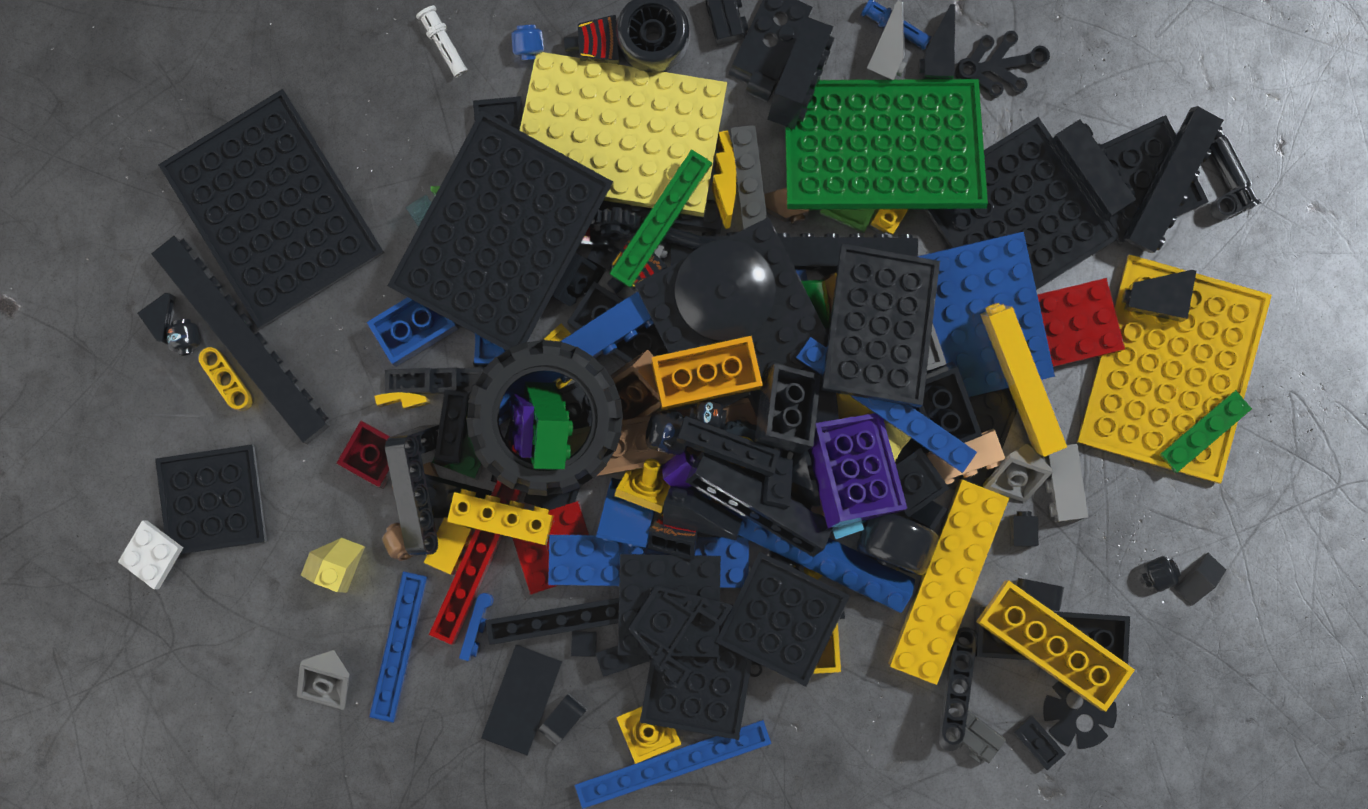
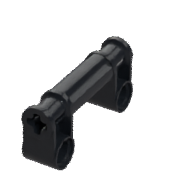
[1209,132,1262,220]

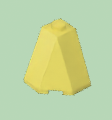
[301,538,365,593]

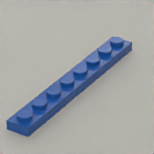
[796,337,977,473]
[575,720,772,809]

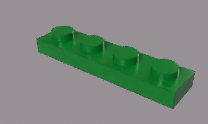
[1159,390,1252,473]

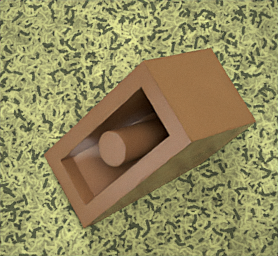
[764,187,809,224]

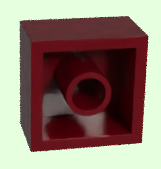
[336,421,391,489]

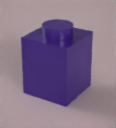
[661,451,697,489]

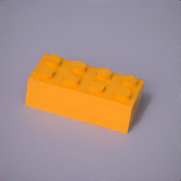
[651,336,763,410]

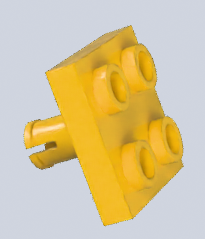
[615,459,670,513]
[616,706,681,764]

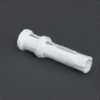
[416,5,468,77]

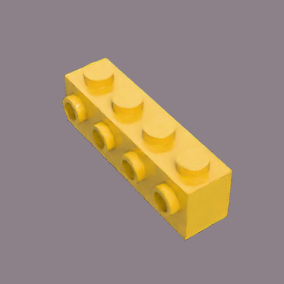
[447,489,554,545]

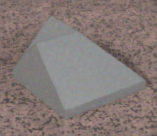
[983,444,1053,502]
[297,650,350,710]

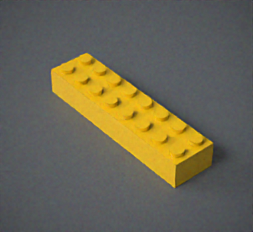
[888,479,1009,685]

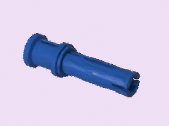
[861,0,932,50]

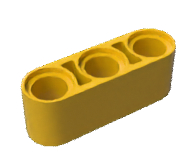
[199,347,253,411]

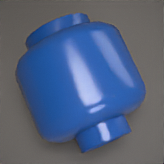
[511,25,544,60]

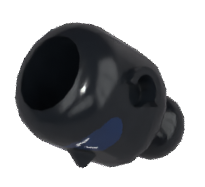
[646,410,702,455]

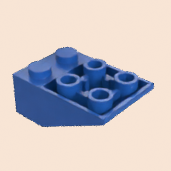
[596,478,655,548]

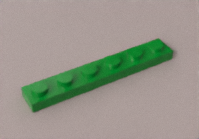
[610,149,712,288]

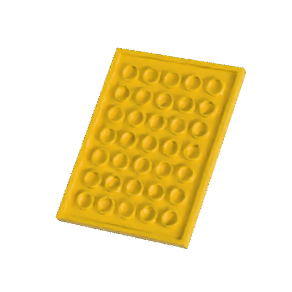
[1076,254,1272,484]

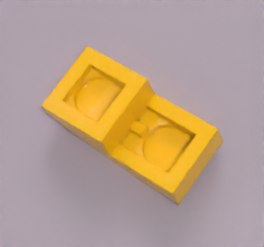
[374,392,430,410]

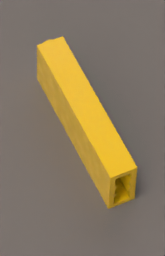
[980,303,1067,457]

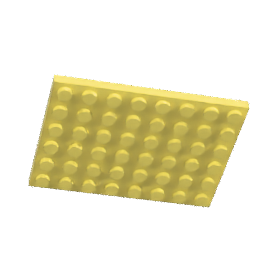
[520,52,727,217]

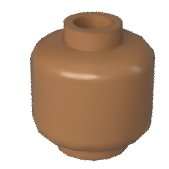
[382,523,414,561]

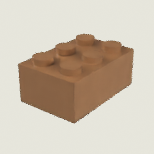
[610,349,661,420]

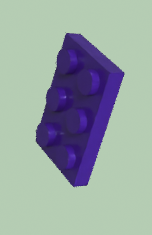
[507,394,534,458]

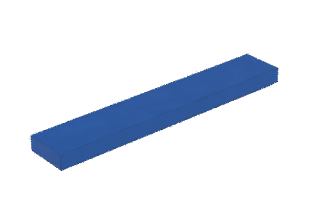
[369,571,428,723]

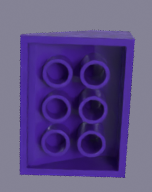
[808,413,907,528]

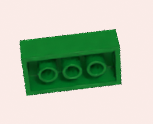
[524,382,573,469]

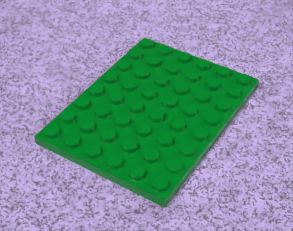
[785,79,988,209]

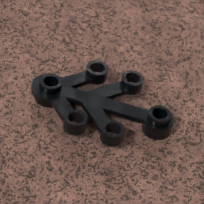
[956,31,1050,98]

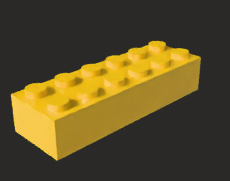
[976,580,1135,712]

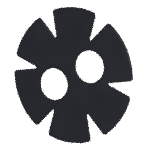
[1043,681,1117,749]

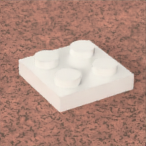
[118,521,183,589]

